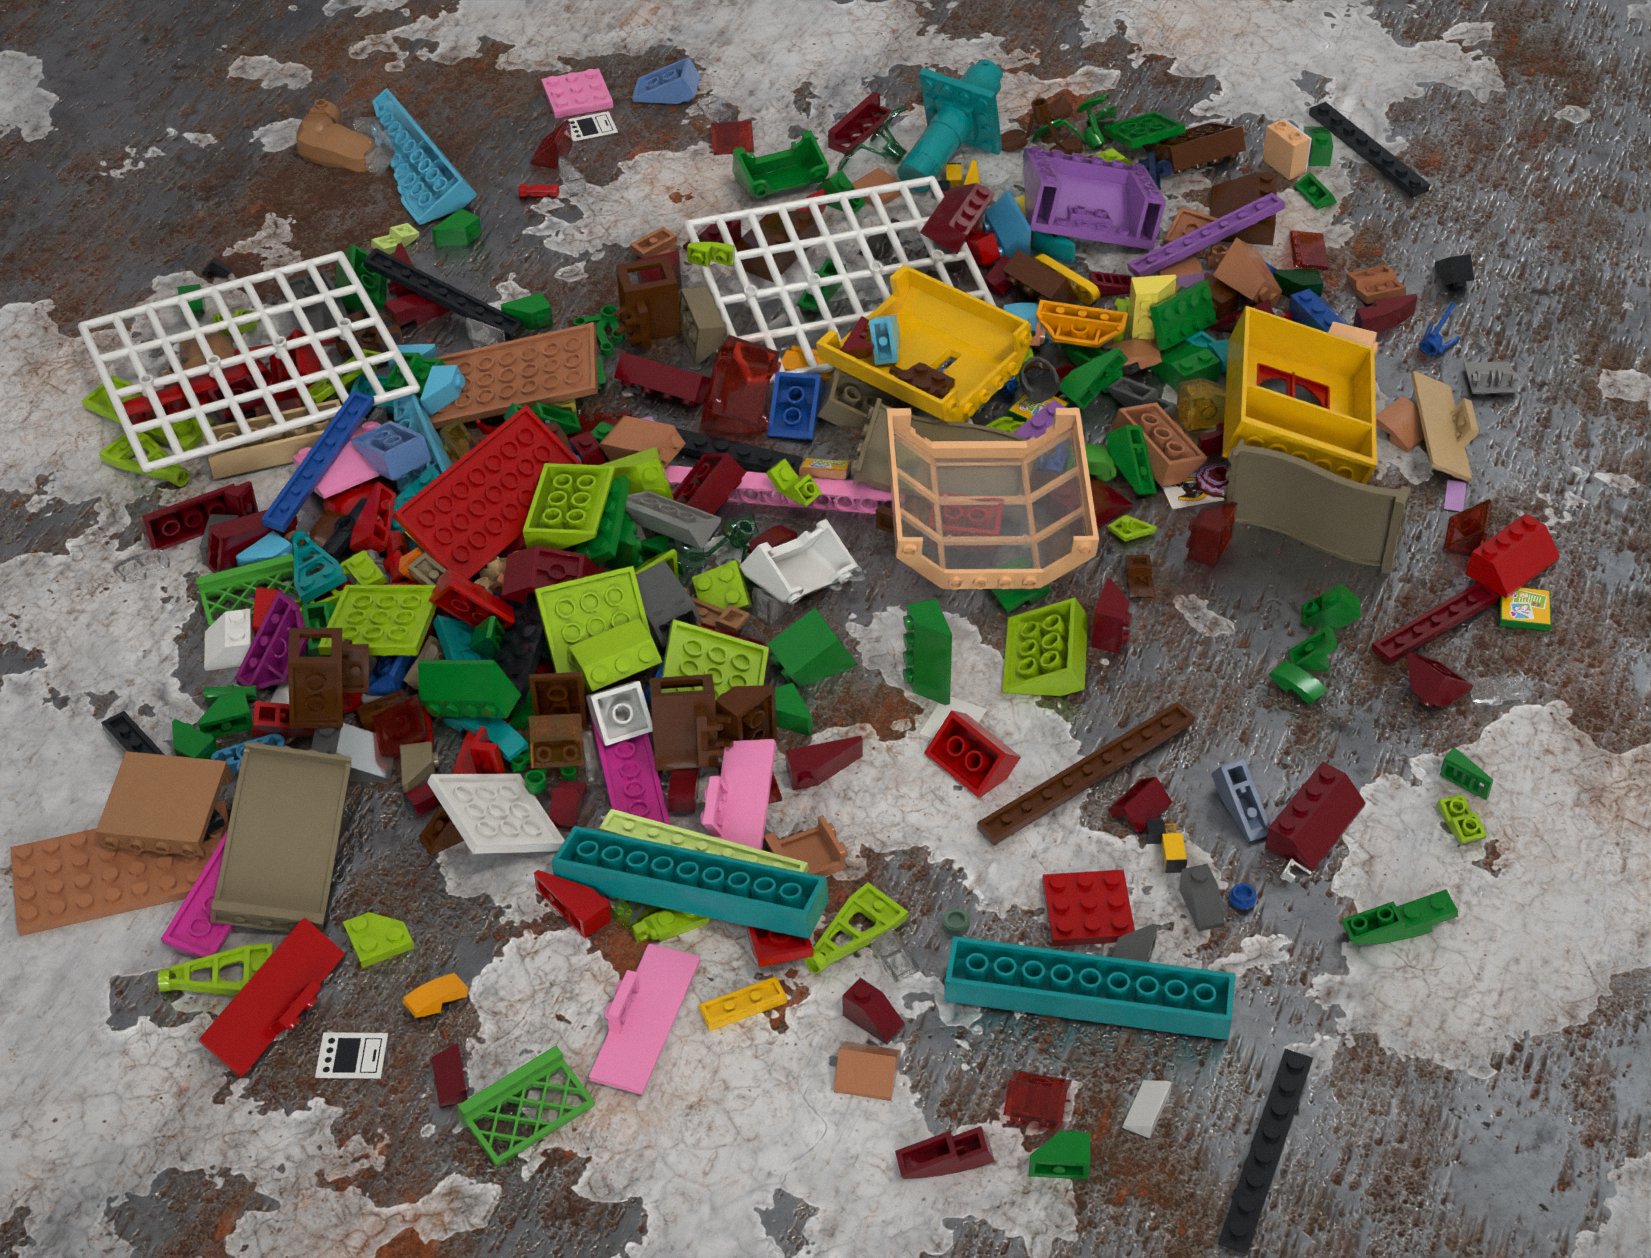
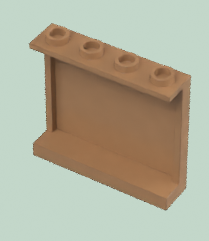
[95,751,233,857]

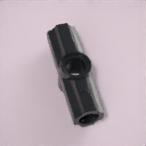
[322,498,368,562]

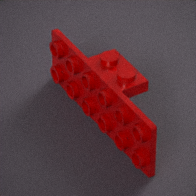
[198,918,344,1077]

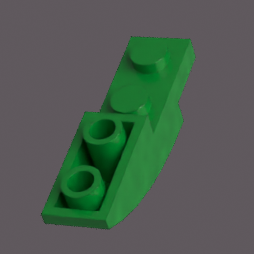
[1341,889,1458,945]

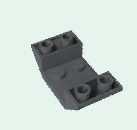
[279,270,348,333]

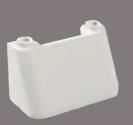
[739,519,858,605]

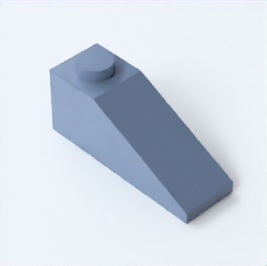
[1211,759,1270,842]

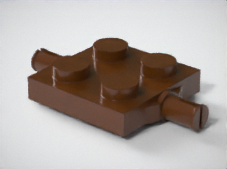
[889,362,955,399]

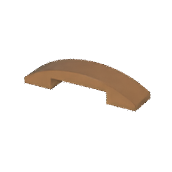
[684,587,750,633]

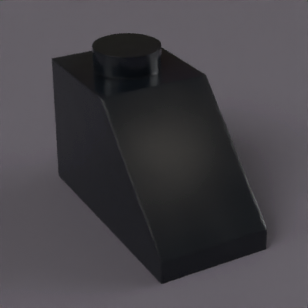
[1434,254,1474,288]

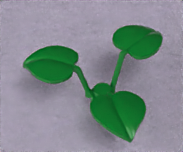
[1032,93,1117,150]

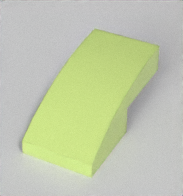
[371,223,419,254]

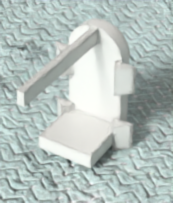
[1280,858,1312,883]

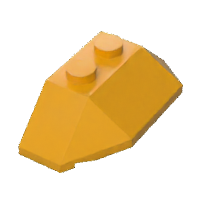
[1036,300,1128,348]

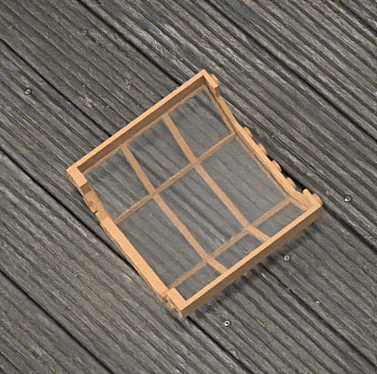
[885,408,1099,590]

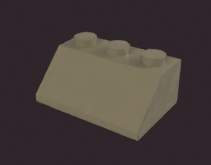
[679,286,727,365]

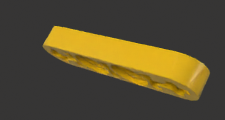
[1033,253,1100,305]

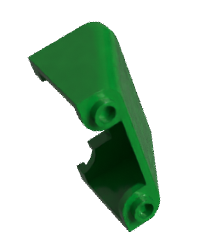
[732,130,829,198]

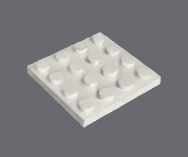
[427,774,565,854]

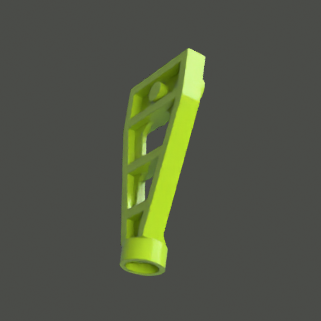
[99,433,190,487]
[295,550,387,615]
[804,882,908,974]
[158,943,274,996]

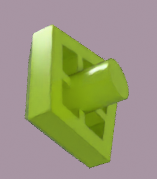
[1108,515,1157,542]

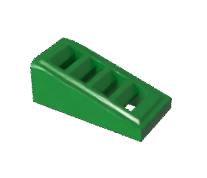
[1440,747,1493,800]

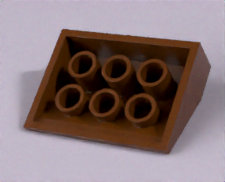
[1142,122,1246,174]
[1210,172,1277,246]
[732,210,820,283]

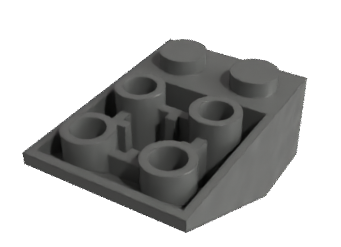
[635,561,703,648]

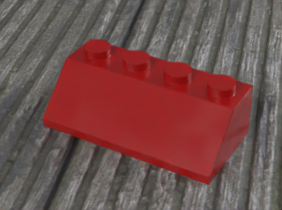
[1465,514,1560,598]

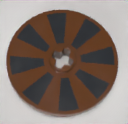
[335,311,402,367]

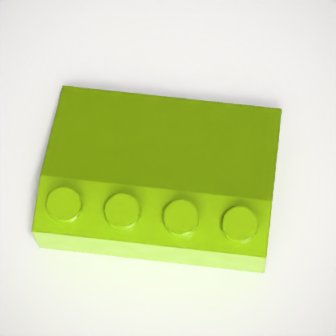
[523,463,616,550]
[1002,597,1088,696]

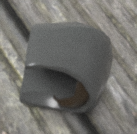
[1019,356,1060,403]

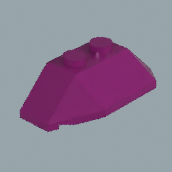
[235,591,309,690]

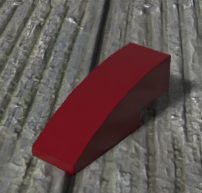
[384,293,450,327]
[1353,294,1418,333]
[668,768,701,813]
[895,1126,995,1179]

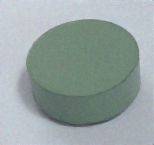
[942,908,970,936]

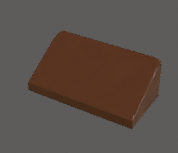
[356,689,414,732]

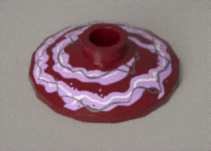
[1195,464,1229,498]

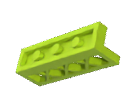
[298,349,381,407]

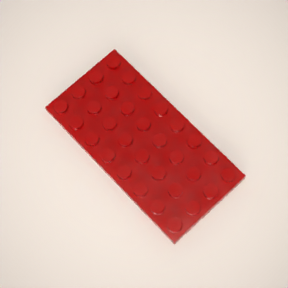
[392,405,583,580]

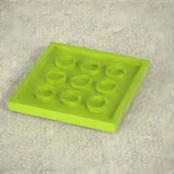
[534,566,651,673]
[318,585,437,656]
[661,619,769,700]

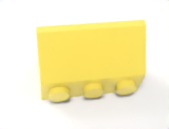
[1127,274,1177,341]

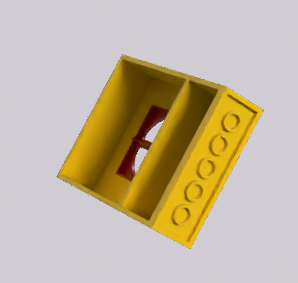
[1222,306,1377,484]

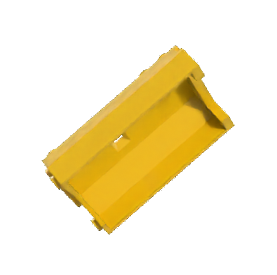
[816,265,1032,423]

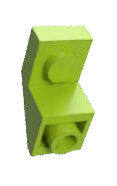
[765,458,822,507]

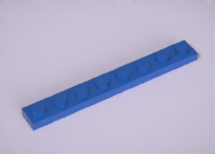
[261,390,375,532]

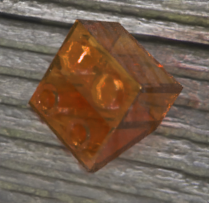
[527,714,584,769]

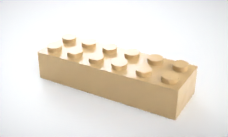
[201,399,341,479]

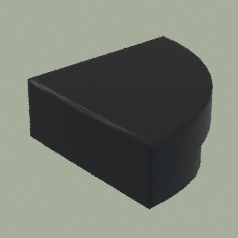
[201,257,232,278]

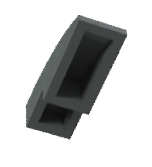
[1108,376,1177,422]

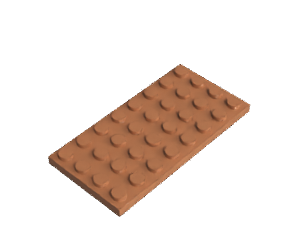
[428,322,598,429]
[10,800,229,936]

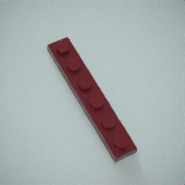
[1371,582,1499,665]

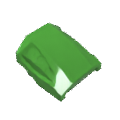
[1069,443,1117,482]

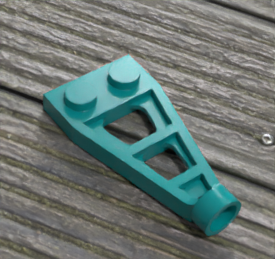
[290,530,348,604]

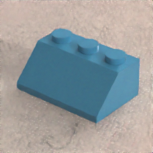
[982,191,1031,260]

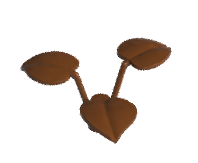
[1001,95,1083,155]

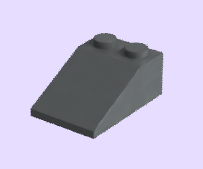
[311,723,398,783]

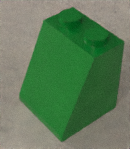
[767,608,857,688]

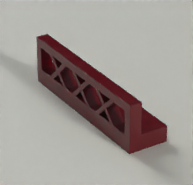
[828,91,894,156]

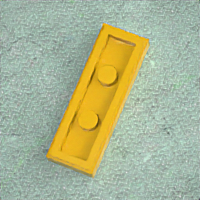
[698,976,787,1031]

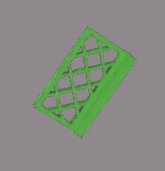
[196,554,299,627]
[458,1045,595,1168]

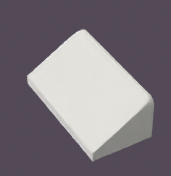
[1122,1080,1172,1138]

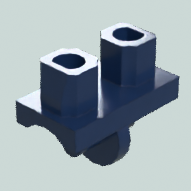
[1138,151,1173,190]

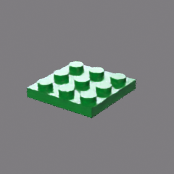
[1102,111,1186,150]

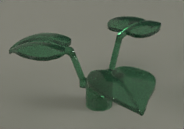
[837,103,908,172]
[667,514,769,595]

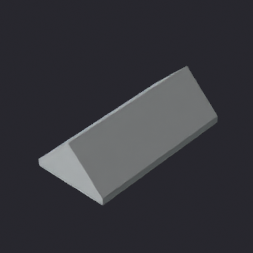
[625,490,721,549]

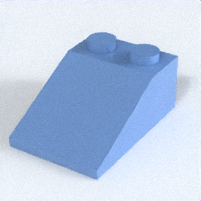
[632,57,700,104]
[351,421,432,480]

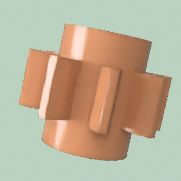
[1205,244,1228,271]

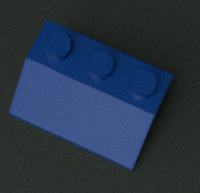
[1288,289,1351,333]

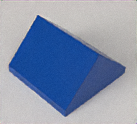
[363,655,415,696]

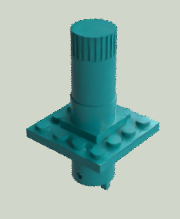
[897,59,1003,193]

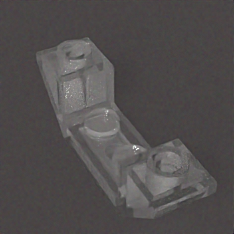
[352,117,396,178]

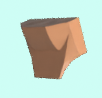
[630,226,677,258]

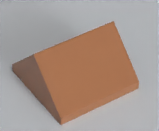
[834,1041,901,1101]

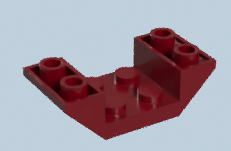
[501,546,605,603]

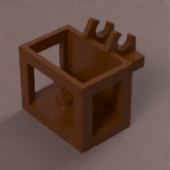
[614,256,681,348]
[288,628,369,728]
[650,674,733,771]

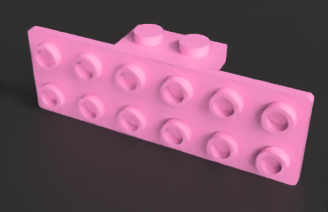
[701,739,776,850]
[589,944,701,1094]

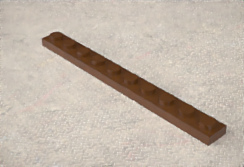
[977,702,1195,845]

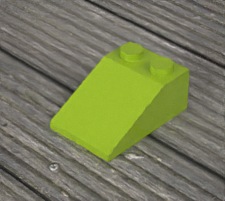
[601,446,673,500]

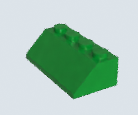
[903,598,952,705]
[418,660,522,719]

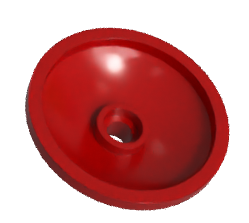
[323,477,394,515]

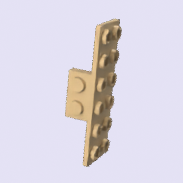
[1411,371,1479,482]

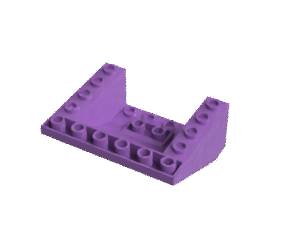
[1023,146,1166,250]

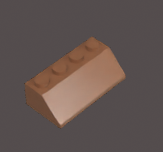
[1112,402,1207,487]

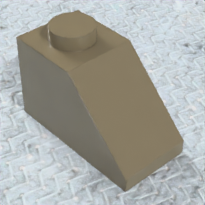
[400,741,440,793]

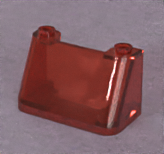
[700,335,781,436]

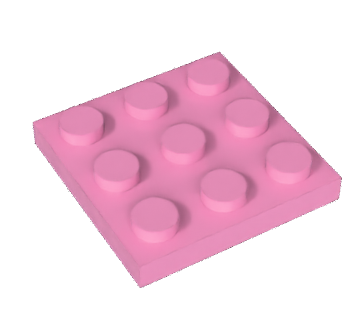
[541,68,613,118]

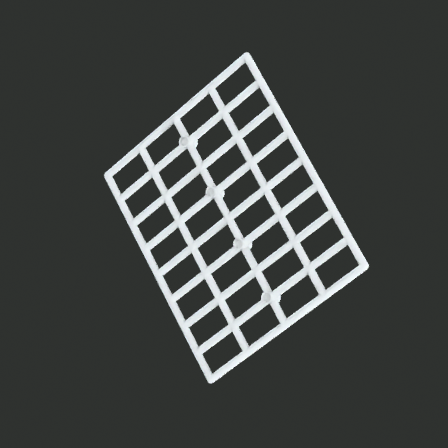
[684,176,997,387]
[78,251,420,473]

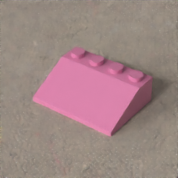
[292,421,381,499]

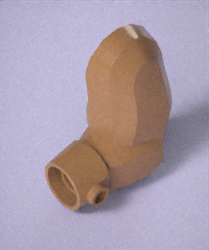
[296,99,382,172]
[161,326,236,388]

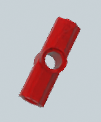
[382,530,411,583]

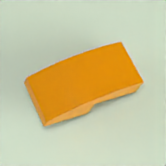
[402,973,468,1018]

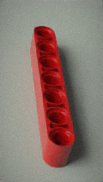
[115,359,272,425]

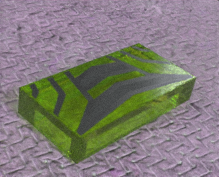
[612,900,664,932]

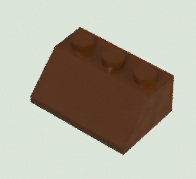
[1002,250,1079,304]
[715,685,777,755]

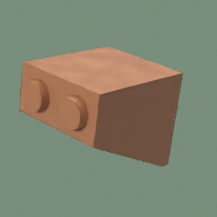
[1213,237,1282,308]
[599,416,686,468]

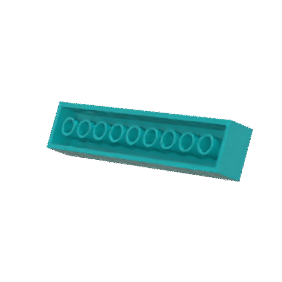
[551,826,829,939]
[944,936,1235,1040]

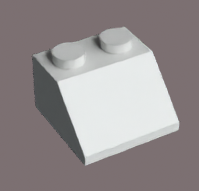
[204,609,255,671]
[586,681,653,746]

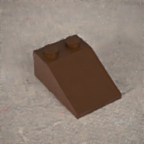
[529,672,588,730]

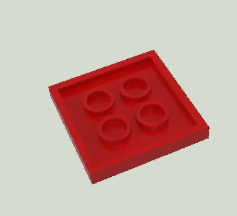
[1042,869,1135,947]

